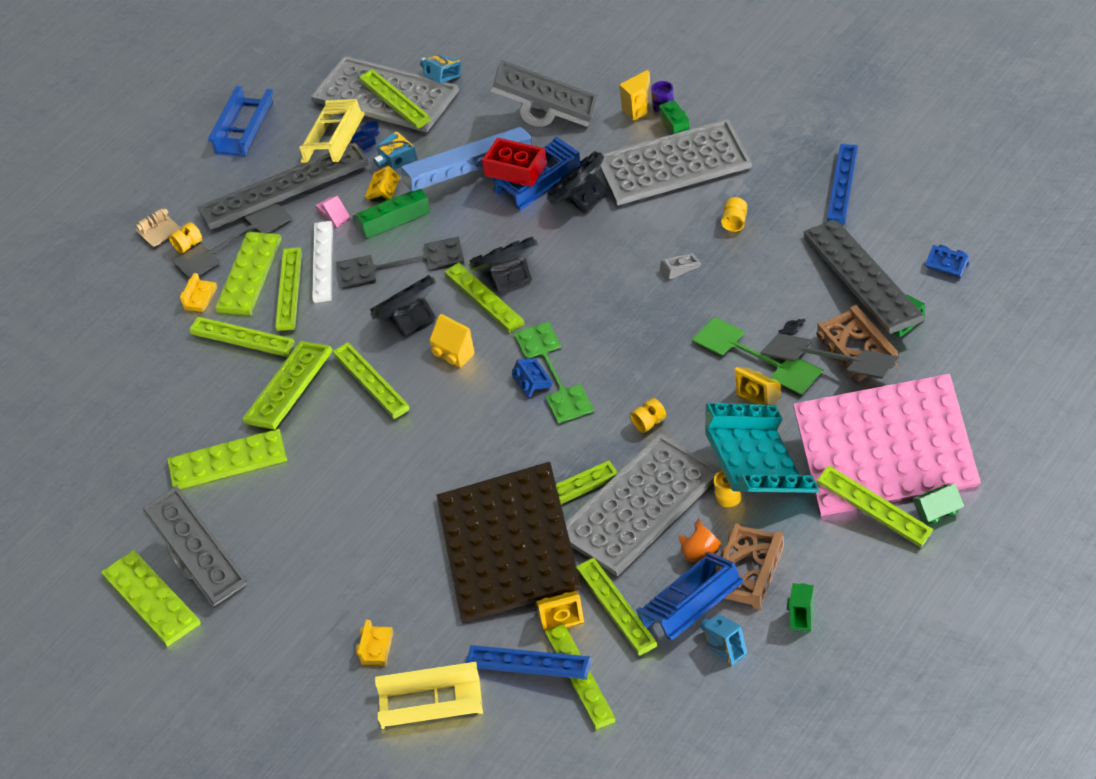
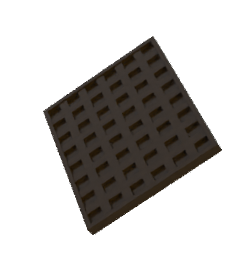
[436,462,582,623]

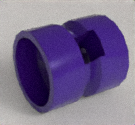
[651,81,674,113]

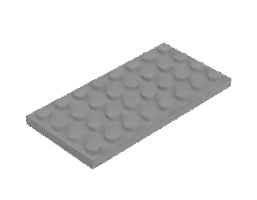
[311,56,460,133]
[600,119,752,205]
[566,434,721,576]

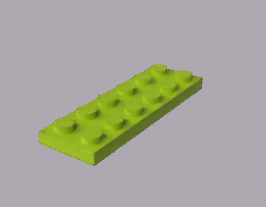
[215,232,282,315]
[242,341,333,430]
[167,429,287,489]
[101,550,201,647]

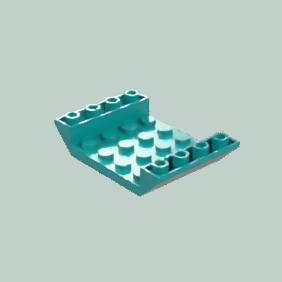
[705,403,819,493]

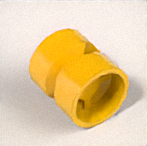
[721,197,747,232]
[169,222,202,254]
[630,398,667,433]
[714,470,741,508]

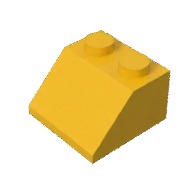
[619,70,652,121]
[429,314,475,368]
[734,367,781,405]
[536,591,584,633]

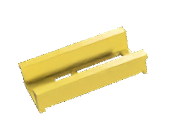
[299,99,365,163]
[375,662,483,729]

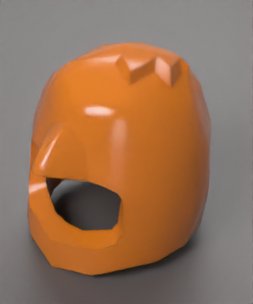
[679,519,722,564]

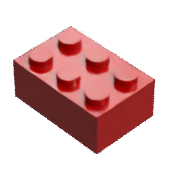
[482,137,547,187]

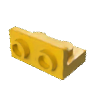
[365,166,400,200]
[180,273,218,313]
[356,619,393,666]

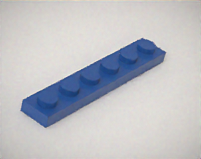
[827,144,858,224]
[465,645,591,679]

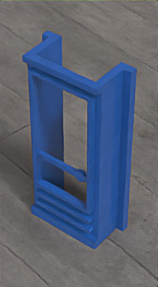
[208,86,273,156]
[493,136,580,211]
[636,552,744,641]

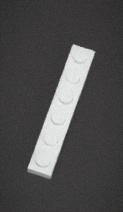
[313,221,333,303]

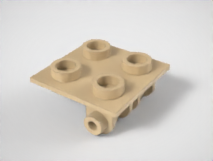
[135,208,181,247]

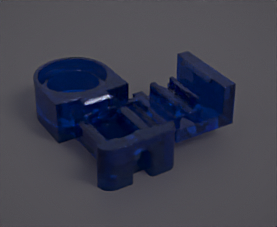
[349,121,380,151]

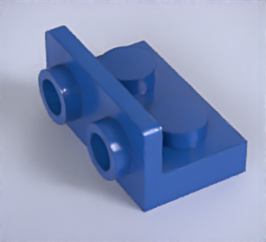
[925,245,970,278]
[512,358,553,398]

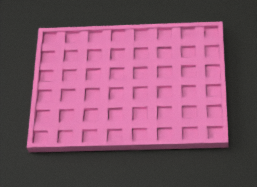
[793,374,981,516]

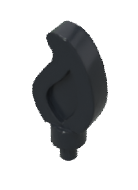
[778,318,806,335]

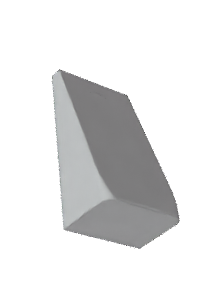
[659,253,702,280]

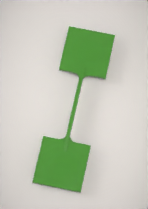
[692,317,824,396]
[514,321,594,424]

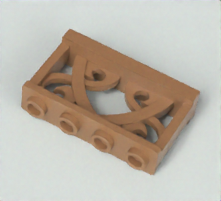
[816,305,898,382]
[715,523,784,609]

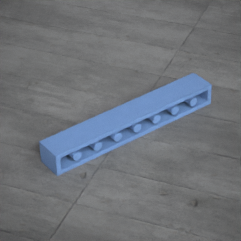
[401,127,532,192]

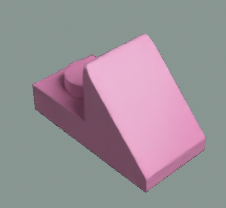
[316,196,351,228]

